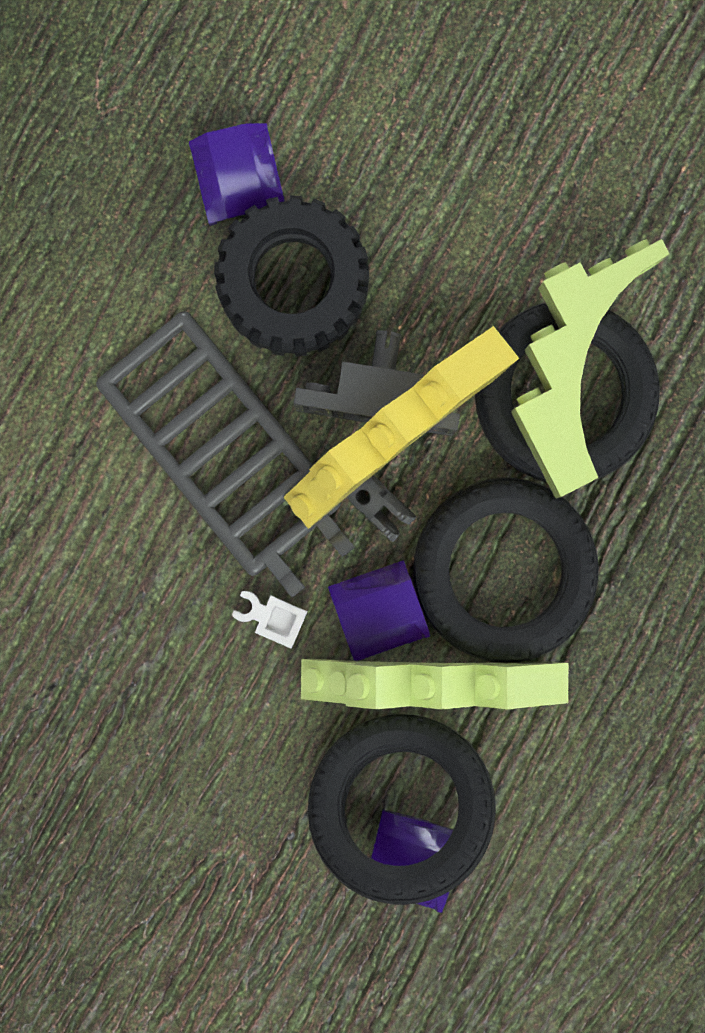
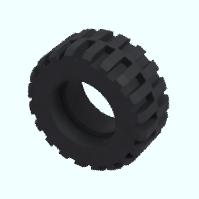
[214,195,369,357]

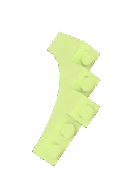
[511,239,669,498]
[301,659,569,709]

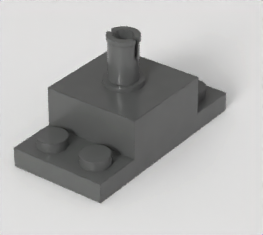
[294,330,460,437]

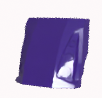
[189,123,284,226]
[328,560,430,661]
[371,809,454,913]

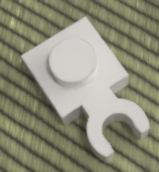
[232,591,308,649]

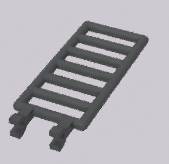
[96,311,355,597]

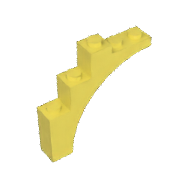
[284,326,519,529]

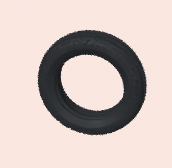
[475,303,660,482]
[413,478,599,663]
[308,714,496,905]

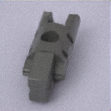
[347,475,416,542]

